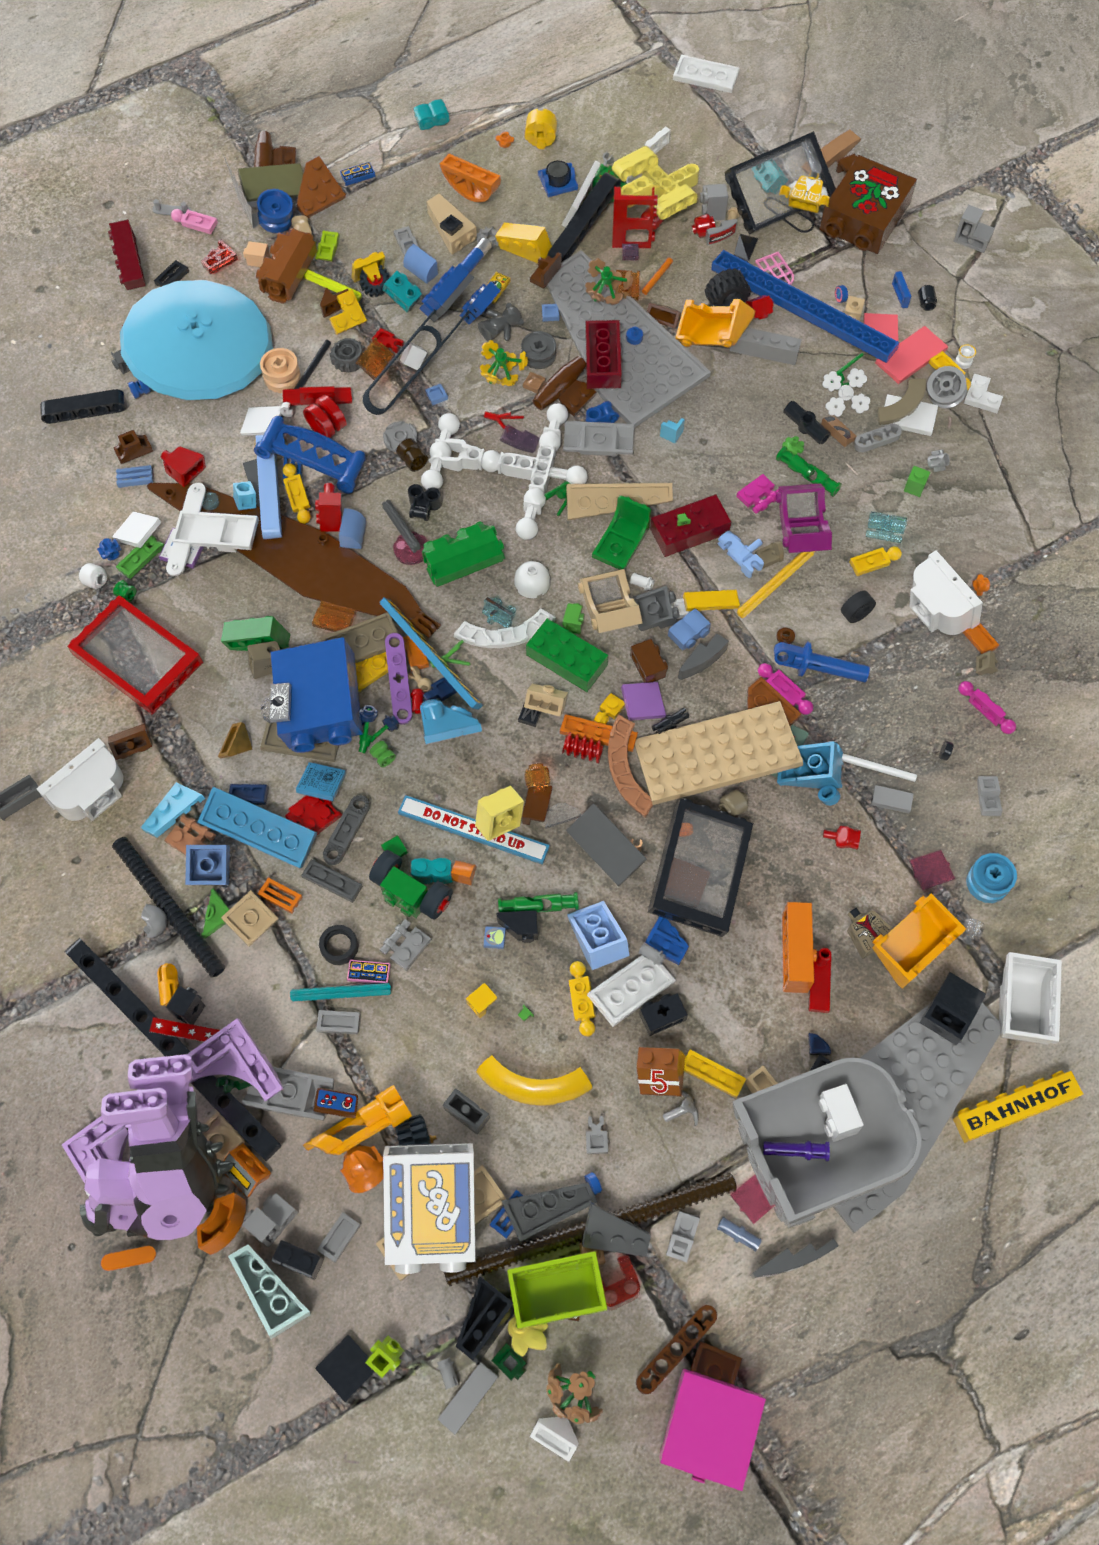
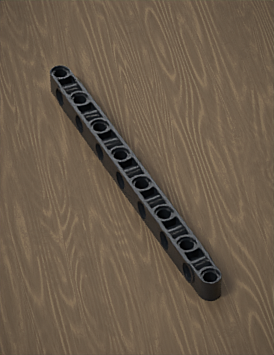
[64,937,282,1162]

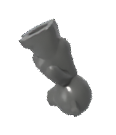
[478,302,524,342]

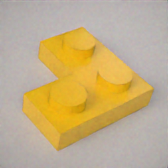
[329,289,367,335]

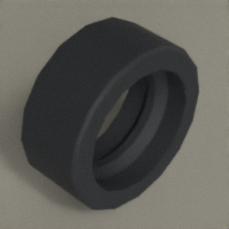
[319,925,359,965]

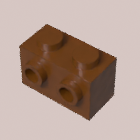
[630,639,668,683]
[108,723,152,760]

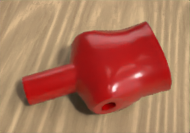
[823,826,861,850]

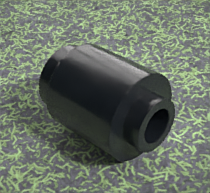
[918,285,937,311]

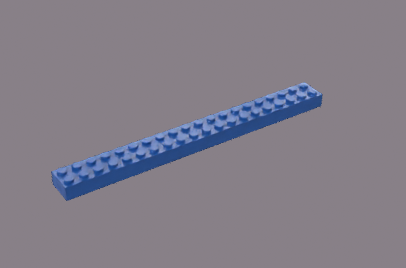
[711,250,899,363]

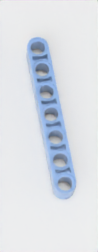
[256,435,282,539]

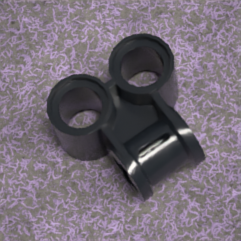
[408,484,442,521]

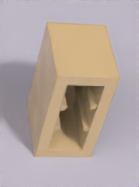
[524,683,568,716]

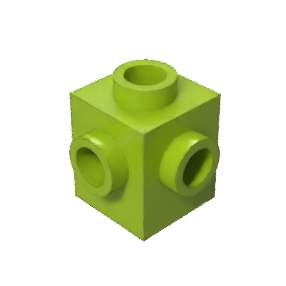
[365,1335,404,1378]

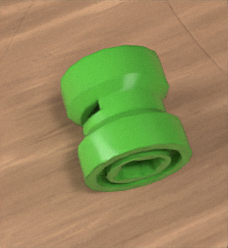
[369,741,396,767]

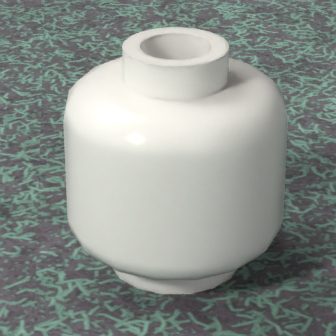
[79,563,107,589]

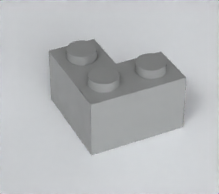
[699,184,728,221]
[954,205,995,253]
[242,1193,298,1247]

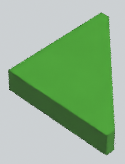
[202,888,230,939]

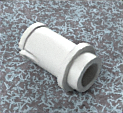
[630,573,654,591]

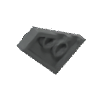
[582,1202,651,1257]

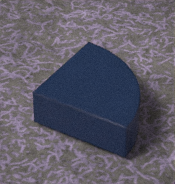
[808,1033,831,1055]

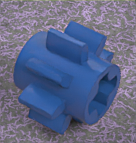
[97,538,122,561]

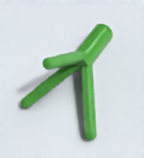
[430,640,470,668]

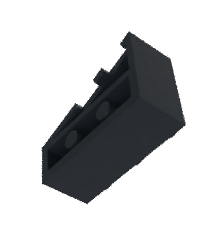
[455,1276,515,1365]

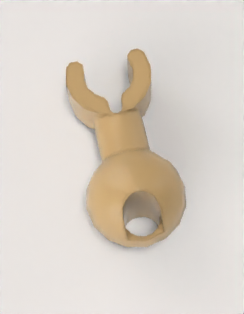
[408,666,432,692]

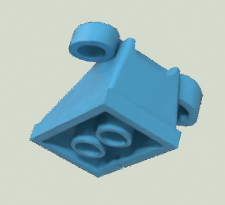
[420,699,482,744]
[777,741,844,806]

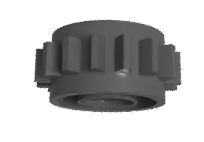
[329,338,367,373]

